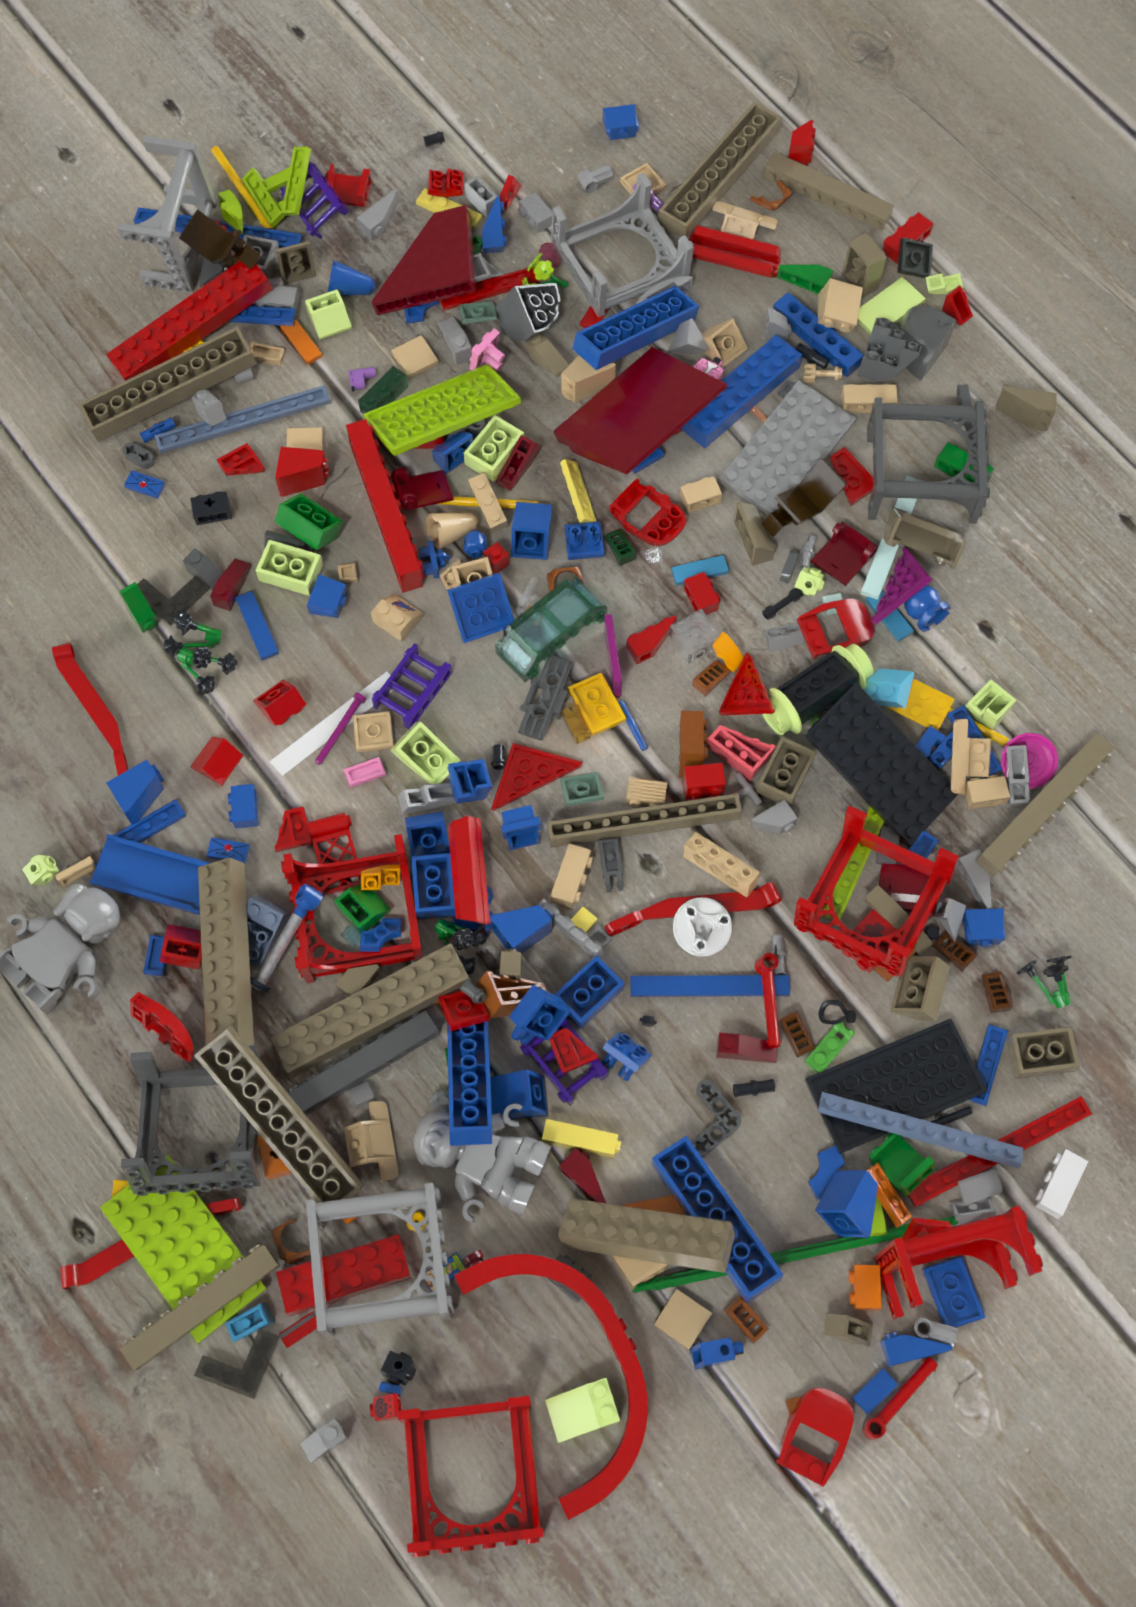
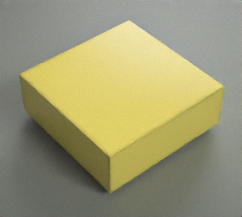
[571,907,598,933]

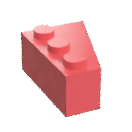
[707,725,777,781]

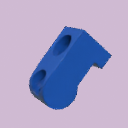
[916,726,946,759]
[928,732,953,769]

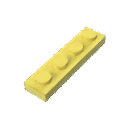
[416,188,483,231]
[560,459,597,523]

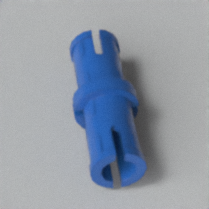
[139,417,176,443]

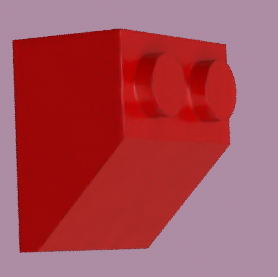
[253,679,307,726]

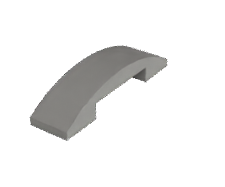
[635,276,693,305]

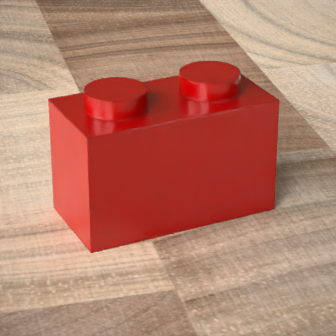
[683,572,721,618]

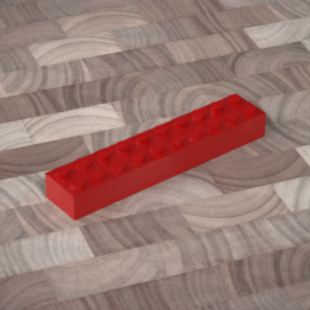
[106,262,273,381]
[346,419,425,593]

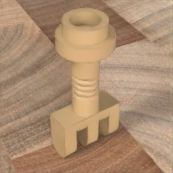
[803,364,842,383]

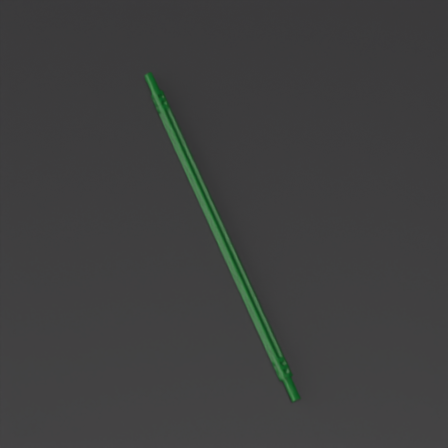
[632,1216,958,1293]

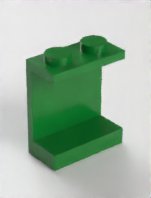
[869,1133,935,1197]

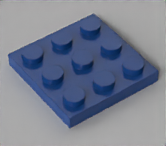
[447,572,516,643]

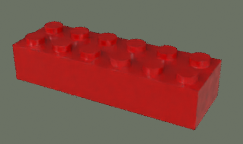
[276,1234,412,1316]

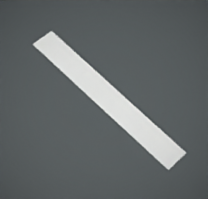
[270,672,398,776]

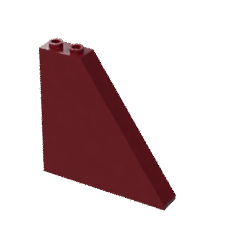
[371,205,476,316]

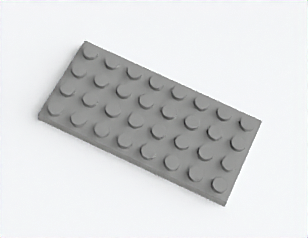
[718,380,857,515]

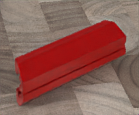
[688,226,781,278]
[448,816,490,925]

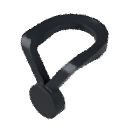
[818,1000,857,1025]

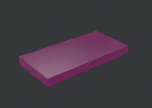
[604,614,622,698]

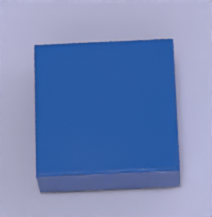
[379,1382,403,1396]

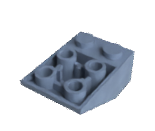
[246,894,292,967]

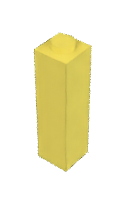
[542,1119,621,1158]

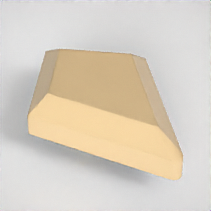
[439,559,461,590]

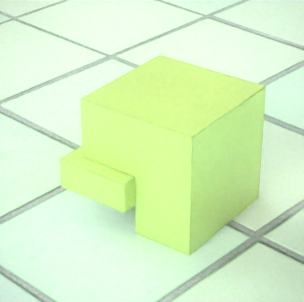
[966,680,1016,730]

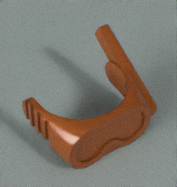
[750,180,792,211]
[547,567,584,599]
[272,1218,311,1265]

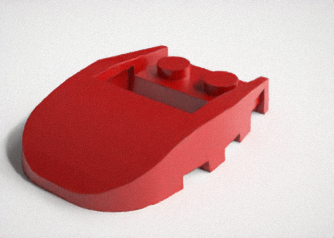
[609,478,686,546]
[796,599,875,659]
[130,992,194,1062]
[775,1387,854,1487]

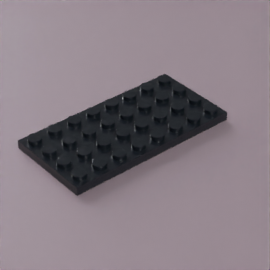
[804,682,958,846]
[805,1018,987,1154]

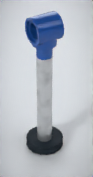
[250,884,323,994]

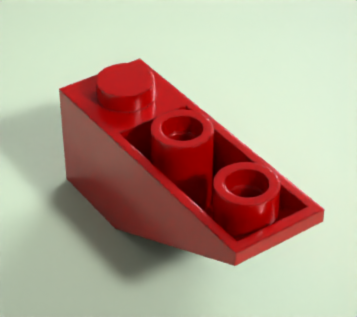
[626,615,677,665]

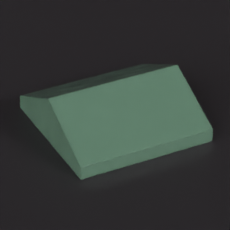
[459,300,497,324]
[560,772,604,806]

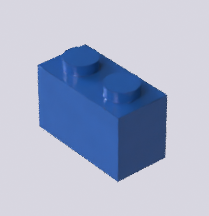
[228,784,258,829]

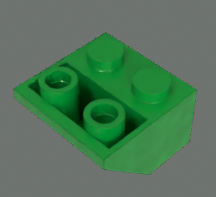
[334,884,391,934]

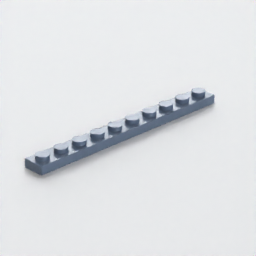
[154,385,330,454]
[818,1092,1023,1169]

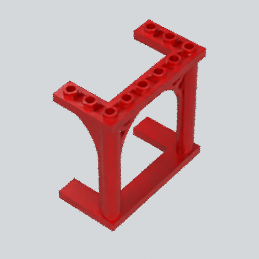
[794,805,959,977]
[281,834,423,983]
[873,1206,1043,1320]
[397,1396,544,1557]

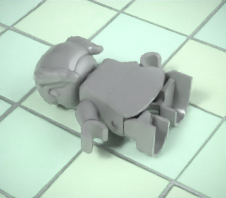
[0,884,120,1015]
[413,1103,552,1223]

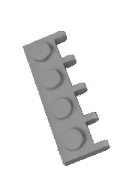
[539,899,603,959]

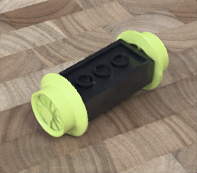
[762,644,873,735]

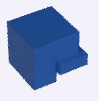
[447,759,492,804]
[501,805,541,851]

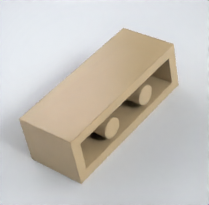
[841,384,898,413]
[468,473,508,533]
[551,843,593,909]

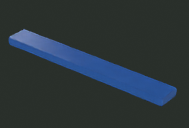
[630,975,790,997]

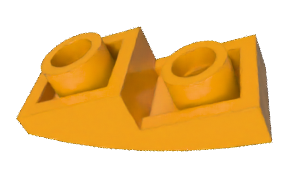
[712,632,744,672]
[361,864,400,890]

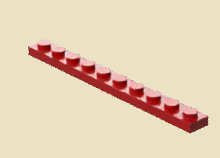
[908,1096,1092,1208]

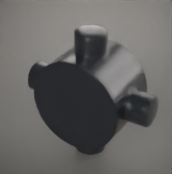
[925,927,940,940]
[639,1016,657,1027]

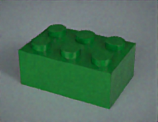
[274,493,344,550]

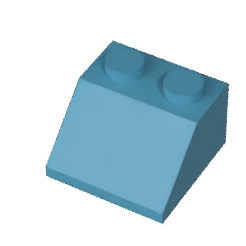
[864,668,914,709]

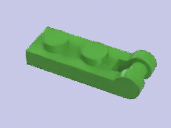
[804,1022,856,1073]

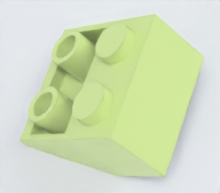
[305,290,352,340]

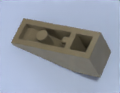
[525,335,569,377]

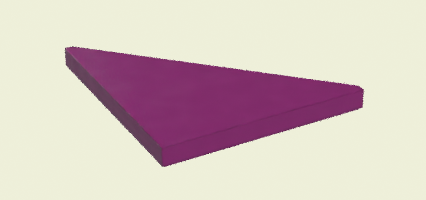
[871,547,932,625]

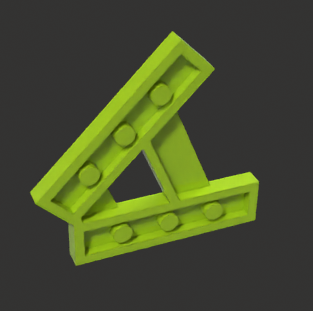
[242,146,311,227]

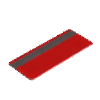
[279,1311,317,1348]

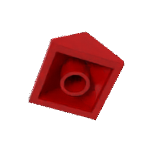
[190,737,243,786]

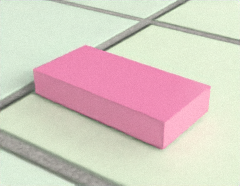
[343,757,386,788]

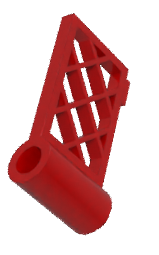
[307,812,361,895]

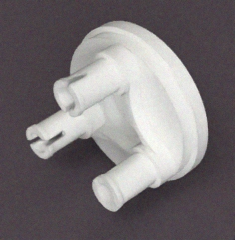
[673,897,732,957]

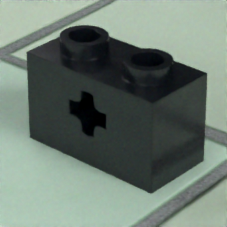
[190,491,232,525]

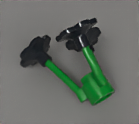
[1016,956,1072,1008]

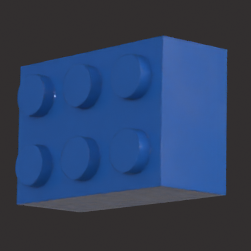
[412,853,455,920]
[554,956,625,1029]

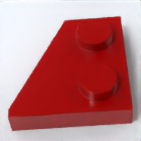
[499,174,521,213]
[549,1028,600,1074]

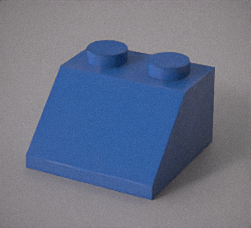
[432,431,473,474]
[405,811,450,857]

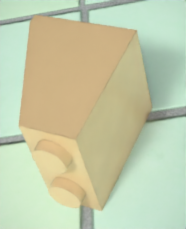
[818,278,863,333]
[561,356,616,403]
[610,1255,669,1291]

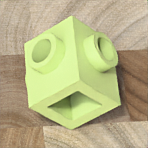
[794,566,825,596]
[22,855,59,886]

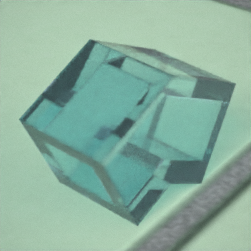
[341,926,361,947]

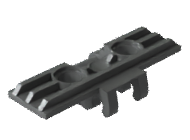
[518,655,573,741]

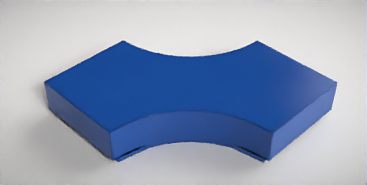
[404,301,438,324]
[360,918,403,952]
[808,1146,845,1201]

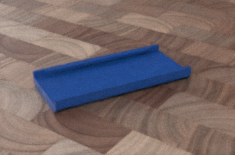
[89,834,210,915]

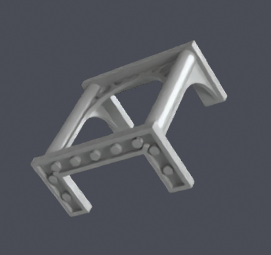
[117,135,217,293]
[551,173,694,317]
[306,1183,455,1338]

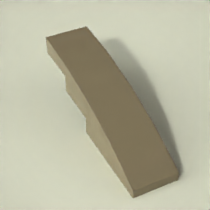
[863,885,933,956]

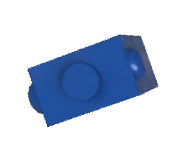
[602,104,639,140]
[307,574,347,618]
[962,908,1005,948]

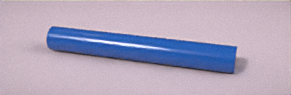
[618,700,648,751]

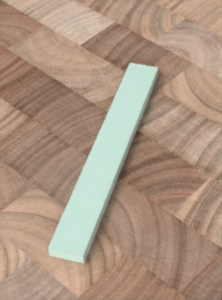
[860,476,922,600]

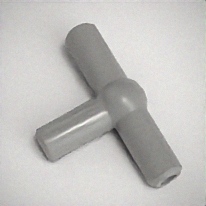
[734,772,762,805]

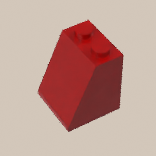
[275,447,330,497]

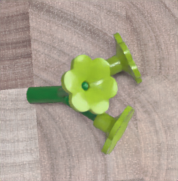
[522,253,568,288]

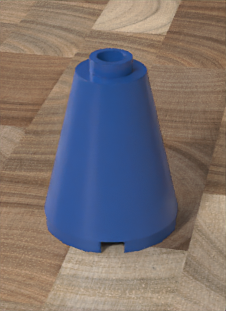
[328,261,375,296]

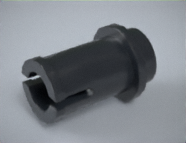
[423,130,445,147]
[491,744,506,770]

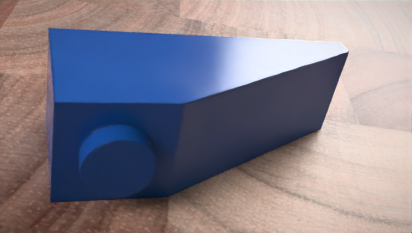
[880,1332,953,1367]

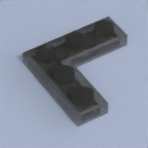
[137,575,210,626]
[194,1329,279,1399]

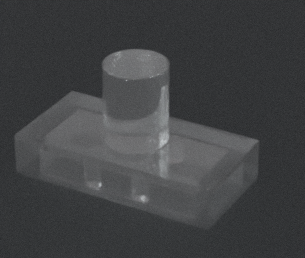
[514,577,544,617]

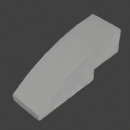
[1006,745,1030,807]
[398,783,456,814]

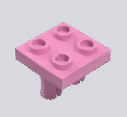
[469,328,505,372]

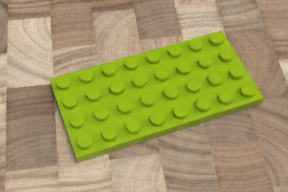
[363,364,521,456]
[99,1155,267,1343]

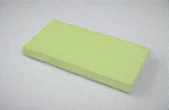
[857,277,926,335]

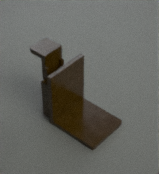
[179,210,260,269]
[762,458,847,537]

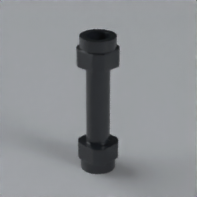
[762,588,803,620]

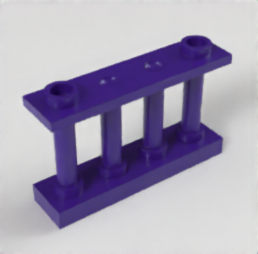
[280,160,349,239]
[372,643,453,729]
[520,1019,608,1106]

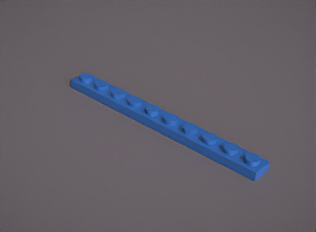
[134,207,303,248]

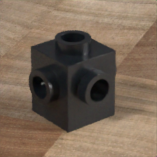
[381,1350,416,1386]

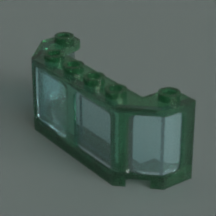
[495,578,607,683]

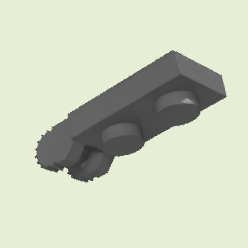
[598,838,623,893]

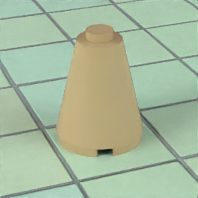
[425,513,478,550]

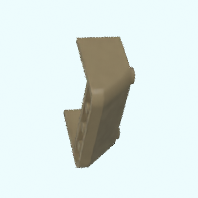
[883,507,967,569]

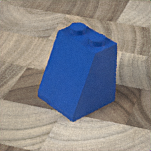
[511,502,552,560]
[106,760,164,825]
[490,905,553,954]
[490,1069,548,1120]
[815,1170,878,1237]

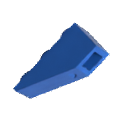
[482,196,507,253]

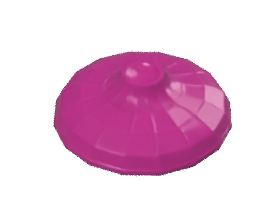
[1001,733,1058,789]

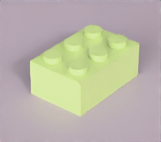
[464,415,524,482]
[255,540,323,596]

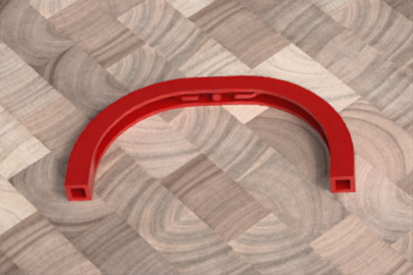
[454,1254,648,1520]

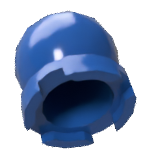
[904,585,951,632]

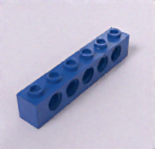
[773,292,864,377]

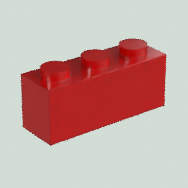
[883,212,933,264]

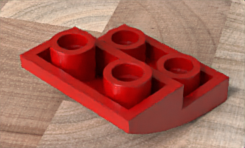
[427,168,464,197]

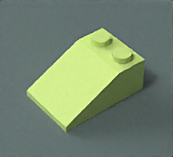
[390,722,461,784]
[545,1378,620,1443]

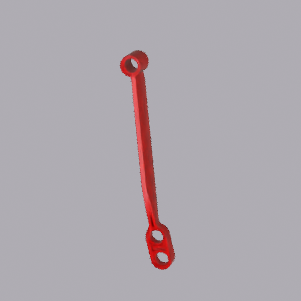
[52,642,129,776]
[604,882,782,937]
[60,1198,242,1289]

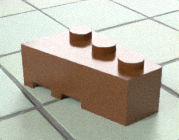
[679,710,708,778]
[476,971,546,1018]

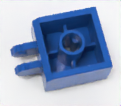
[509,985,571,1045]

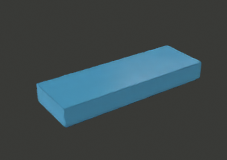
[671,555,729,586]
[865,590,914,642]

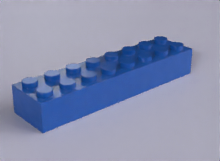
[572,286,699,370]
[680,334,802,449]
[447,1021,492,1146]
[652,1136,784,1304]

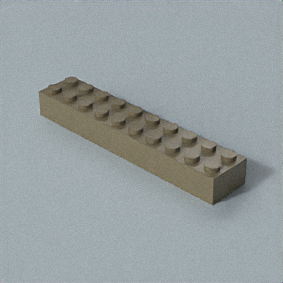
[658,101,782,237]
[78,326,257,442]
[198,857,254,1046]
[271,943,472,1077]
[194,1025,363,1203]

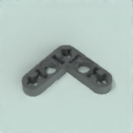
[692,1080,741,1157]

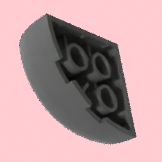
[495,283,560,341]
[899,306,956,381]

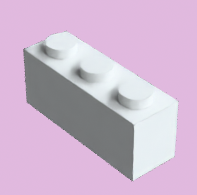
[1035,1149,1088,1219]

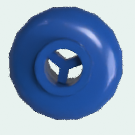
[464,530,487,558]

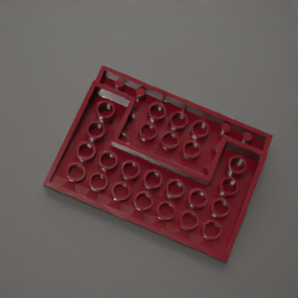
[553,347,728,475]

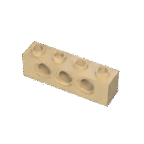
[683,832,760,897]

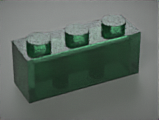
[358,366,408,414]

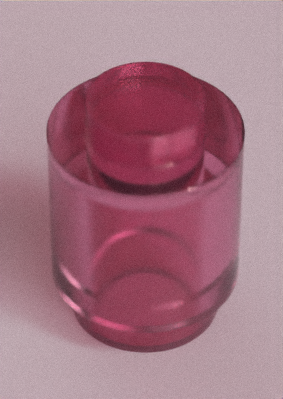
[539,242,561,269]

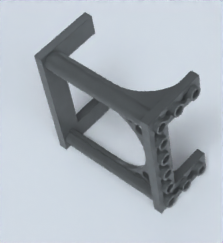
[867,397,990,524]
[121,1045,260,1196]

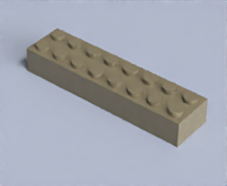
[558,1198,735,1273]

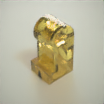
[562,705,590,744]

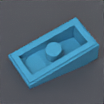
[225,1303,275,1343]

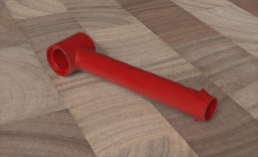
[754,953,782,1048]
[862,1357,938,1440]

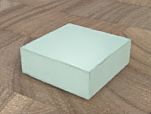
[822,593,843,615]

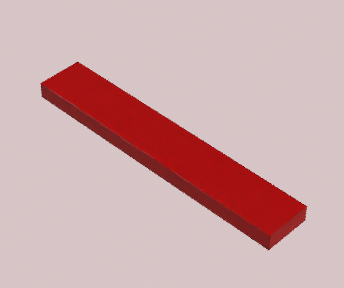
[439,268,541,311]

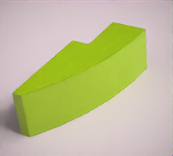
[218,190,243,235]

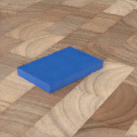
[922,1256,986,1328]

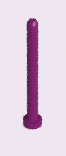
[315,692,367,765]

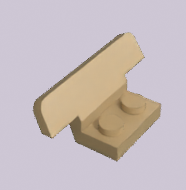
[712,201,778,240]
[951,719,991,795]
[344,1101,399,1182]

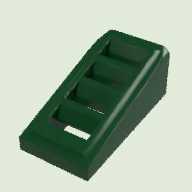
[604,529,636,566]

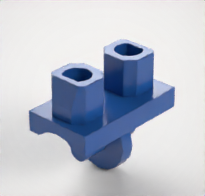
[418,541,450,579]

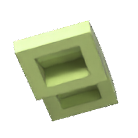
[925,273,963,294]

